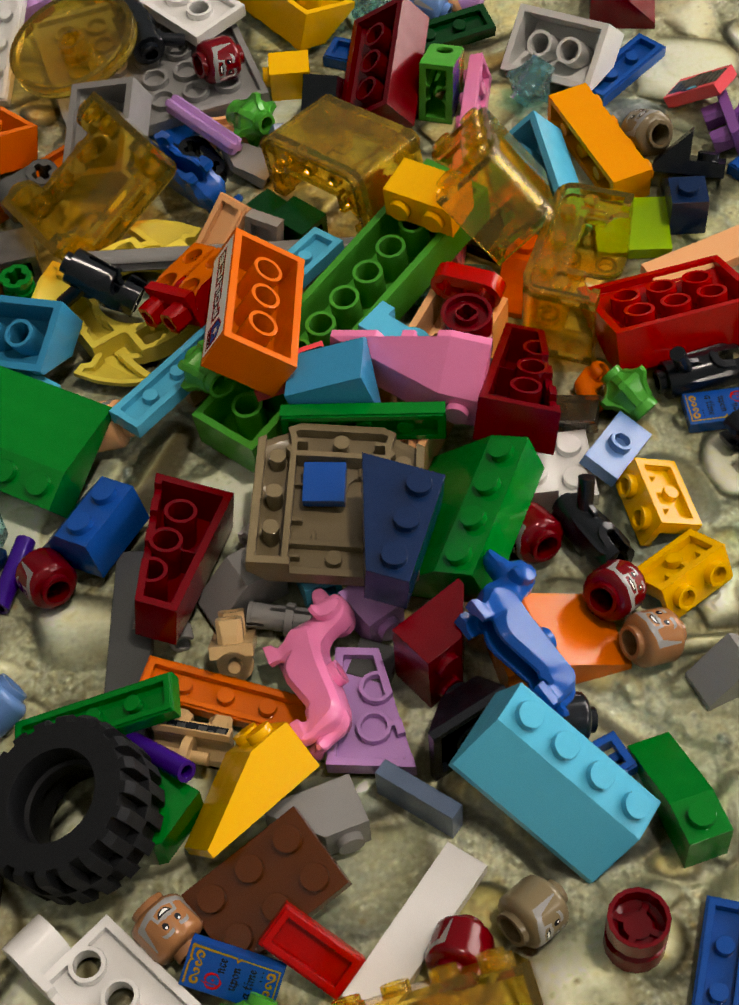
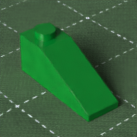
[627,732,734,869]

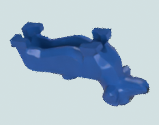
[137,130,243,222]
[454,549,576,718]

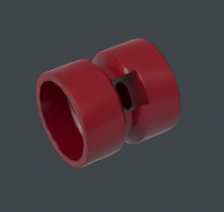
[440,293,493,355]
[603,887,672,974]

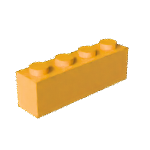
[548,83,654,199]

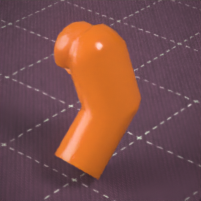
[574,360,610,416]

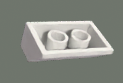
[500,3,624,90]

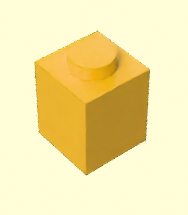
[262,50,310,101]

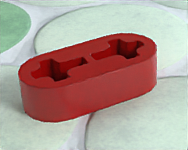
[430,261,506,308]

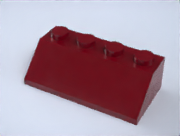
[336,0,429,137]

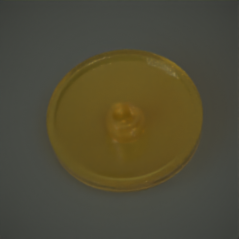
[9,0,138,99]

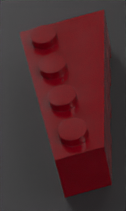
[473,323,561,455]
[135,473,234,645]

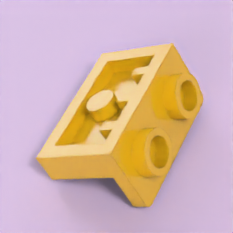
[615,458,702,546]
[638,528,733,618]

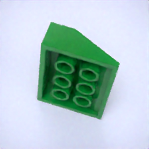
[0,366,112,518]
[411,435,544,602]

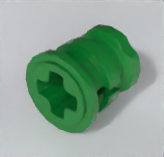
[0,264,36,298]

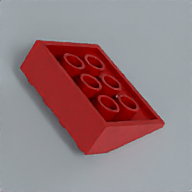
[577,255,739,369]

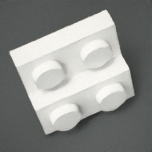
[531,429,599,510]

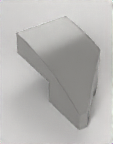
[216,142,280,189]

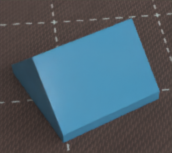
[284,337,381,404]

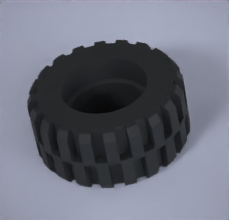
[0,714,165,905]

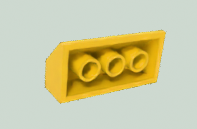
[238,0,355,50]

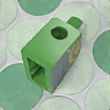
[419,43,464,124]

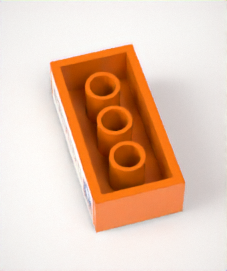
[201,227,305,397]

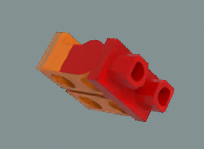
[138,242,221,334]

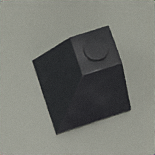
[428,675,506,781]

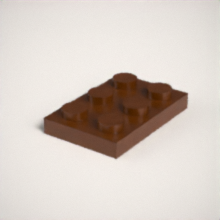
[181,806,352,955]

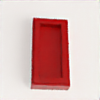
[258,900,366,1000]

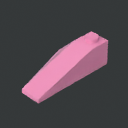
[330,330,493,426]

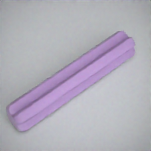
[165,94,243,155]

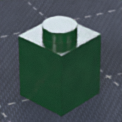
[272,196,328,240]

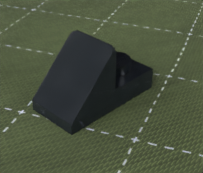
[652,127,726,179]

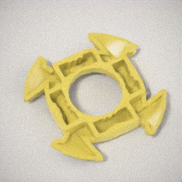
[31,219,202,387]

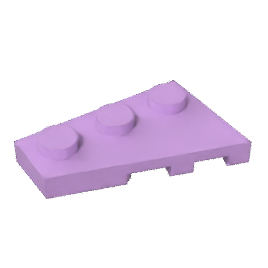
[326,647,417,775]

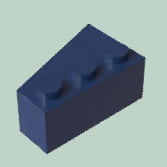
[361,452,446,609]

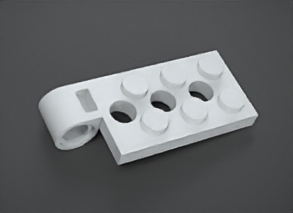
[138,0,246,47]
[1,914,202,1005]

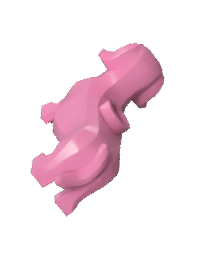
[263,587,356,761]

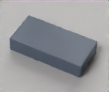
[375,759,463,838]

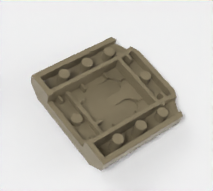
[245,423,425,586]

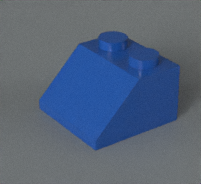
[42,476,150,578]

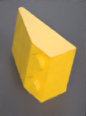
[184,721,320,858]

